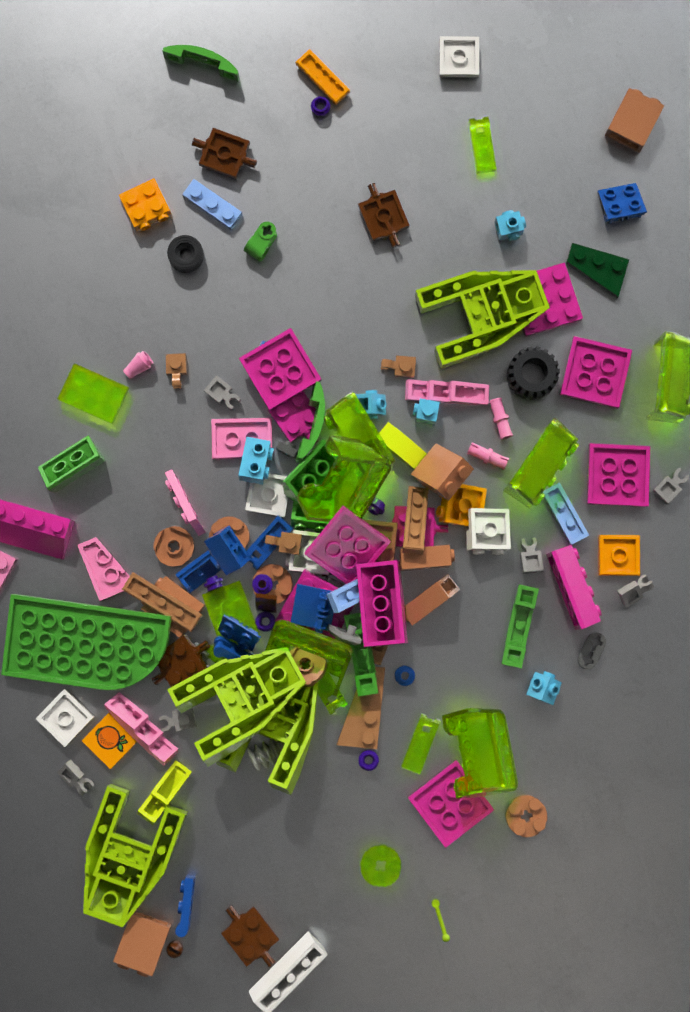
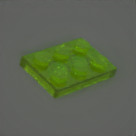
[57,363,130,424]
[202,580,261,644]

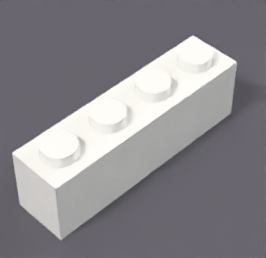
[249,932,328,1012]

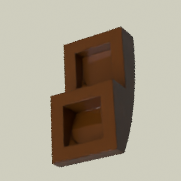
[255,593,278,613]

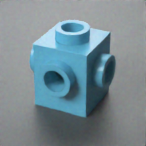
[494,210,526,241]
[355,390,387,419]
[526,671,562,705]

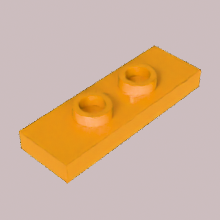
[295,49,350,105]

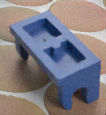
[204,525,251,575]
[175,550,222,593]

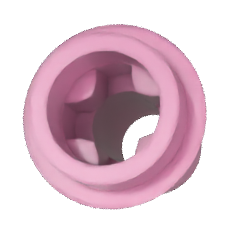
[123,351,154,379]

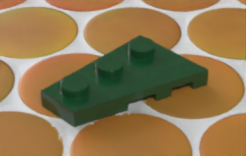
[566,243,629,298]

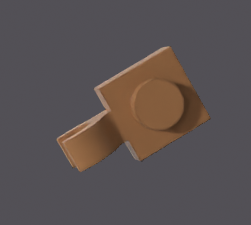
[166,353,187,389]
[381,355,416,378]
[265,532,302,555]

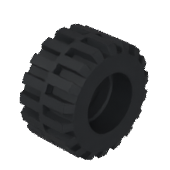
[507,346,560,400]

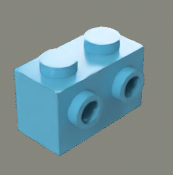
[238,437,274,485]

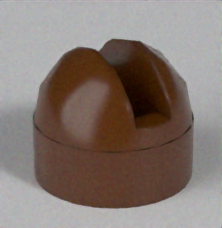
[166,940,183,958]

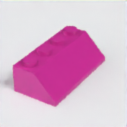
[0,500,75,560]
[546,545,602,630]
[356,560,408,647]

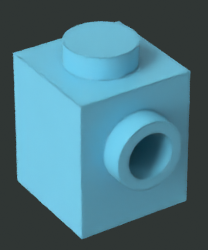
[413,398,440,425]

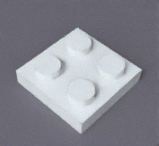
[439,36,479,78]
[245,474,289,518]
[36,689,94,747]

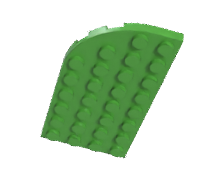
[1,594,171,690]

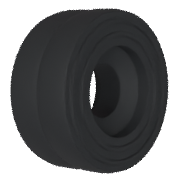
[167,235,204,273]

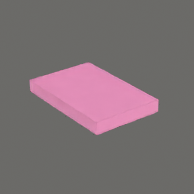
[211,418,272,460]

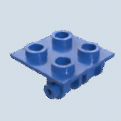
[598,183,647,224]
[290,584,334,633]
[218,614,261,652]

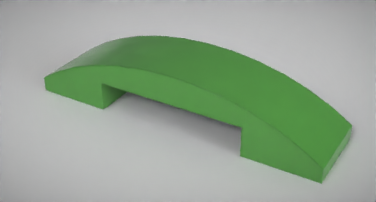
[162,45,240,82]
[296,381,325,463]
[501,584,539,668]
[344,612,379,697]

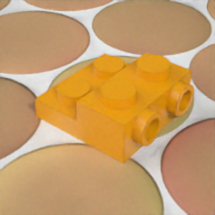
[119,178,172,232]
[436,484,487,527]

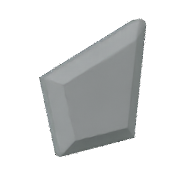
[327,624,362,645]

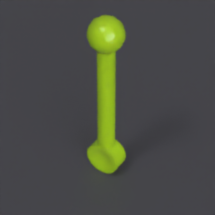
[432,899,450,942]

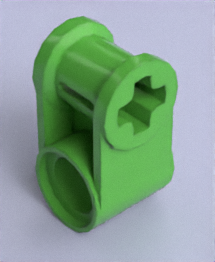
[243,222,277,262]

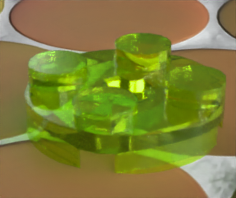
[360,844,401,887]

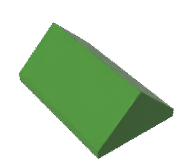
[38,435,105,493]
[283,439,347,511]

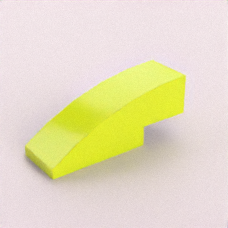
[376,422,427,470]
[137,760,192,825]

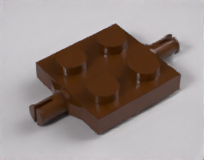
[192,128,257,179]
[358,183,410,248]
[152,634,210,687]
[221,905,279,967]

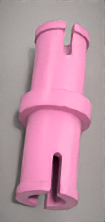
[489,398,513,440]
[467,442,509,470]

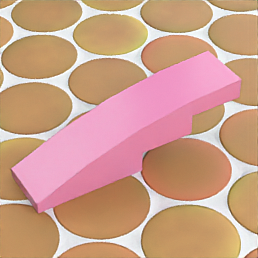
[405,379,489,405]
[104,692,178,766]

